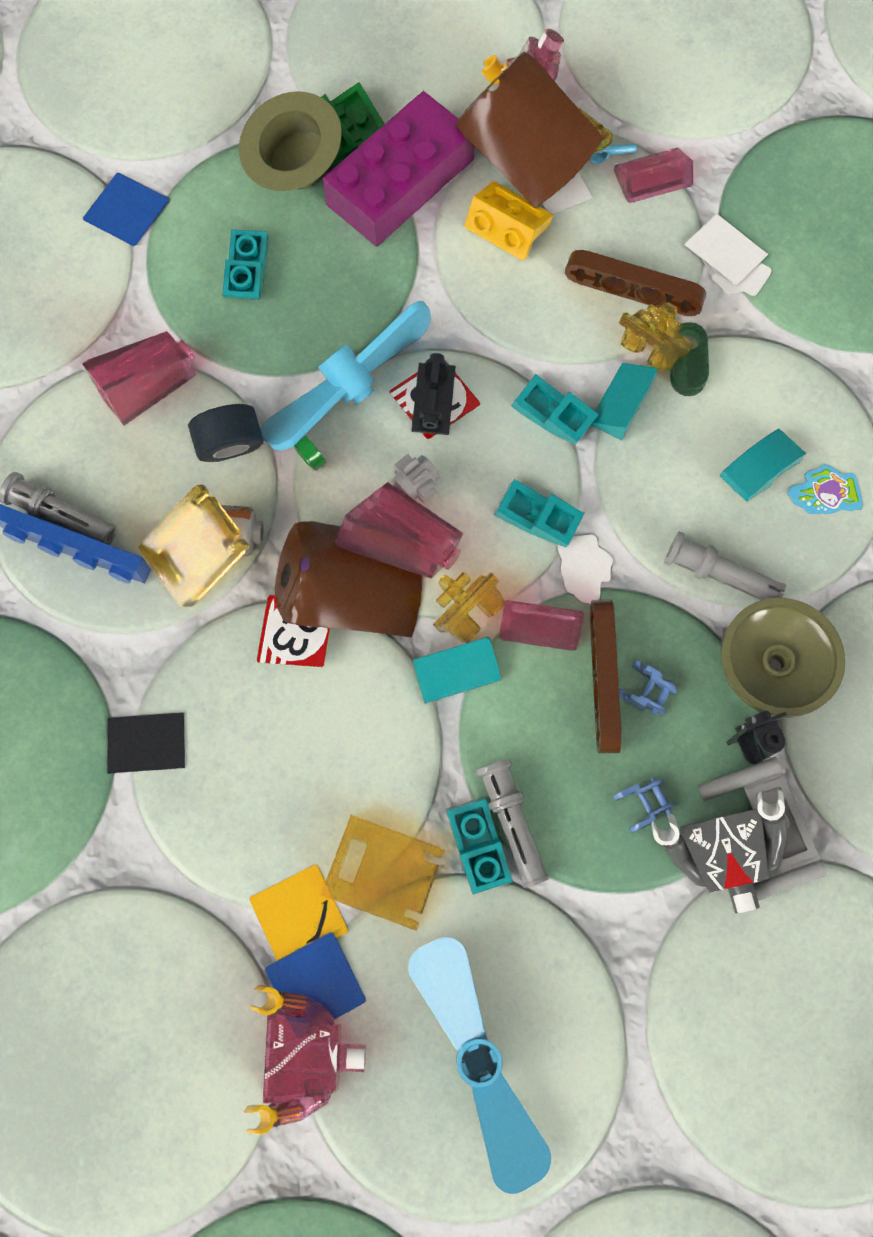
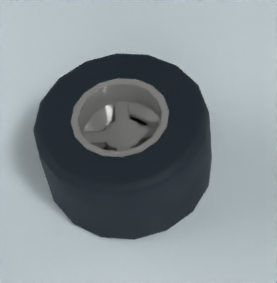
[188,404,264,462]

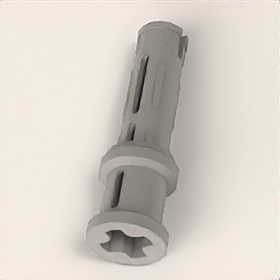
[0,472,117,545]
[664,531,786,600]
[475,759,549,889]

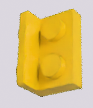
[465,181,554,260]

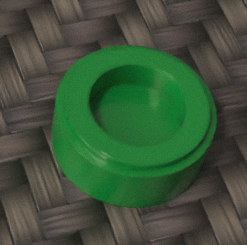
[293,435,327,471]

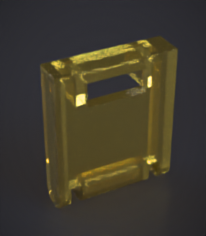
[138,485,250,607]
[321,815,445,931]

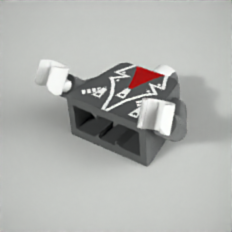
[651,790,788,913]

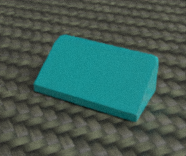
[591,363,658,441]
[413,637,501,704]

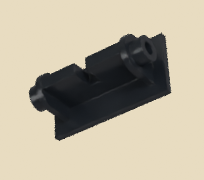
[411,353,456,435]
[726,710,787,765]

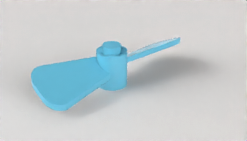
[260,301,431,451]
[408,937,551,1194]

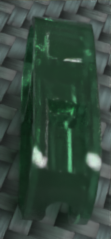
[669,322,709,396]

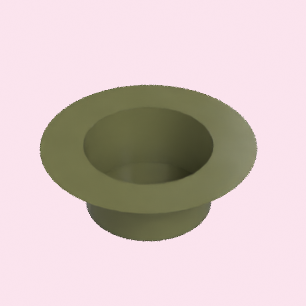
[239,91,341,191]

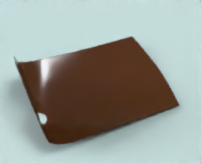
[455,51,604,208]
[274,521,422,637]

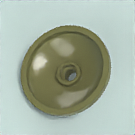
[721,598,845,718]

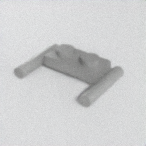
[698,756,828,901]

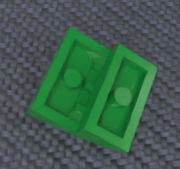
[321,82,385,169]

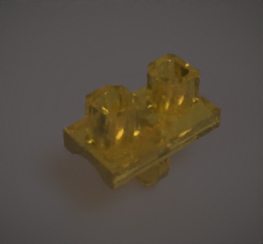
[619,302,694,372]
[432,572,506,643]

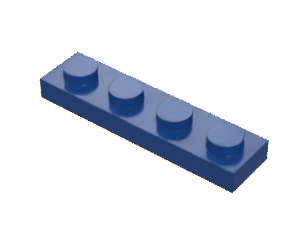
[0,504,151,584]

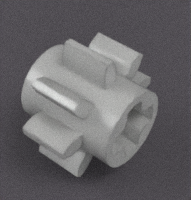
[391,454,439,503]

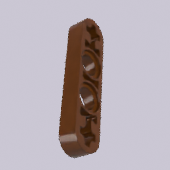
[565,250,706,316]
[590,600,621,753]

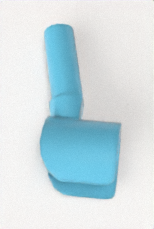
[590,139,637,164]

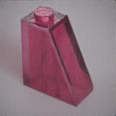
[82,331,196,426]
[334,482,463,579]

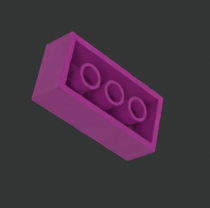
[323,90,474,247]

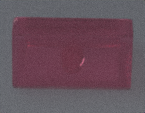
[613,147,694,203]
[499,600,585,651]

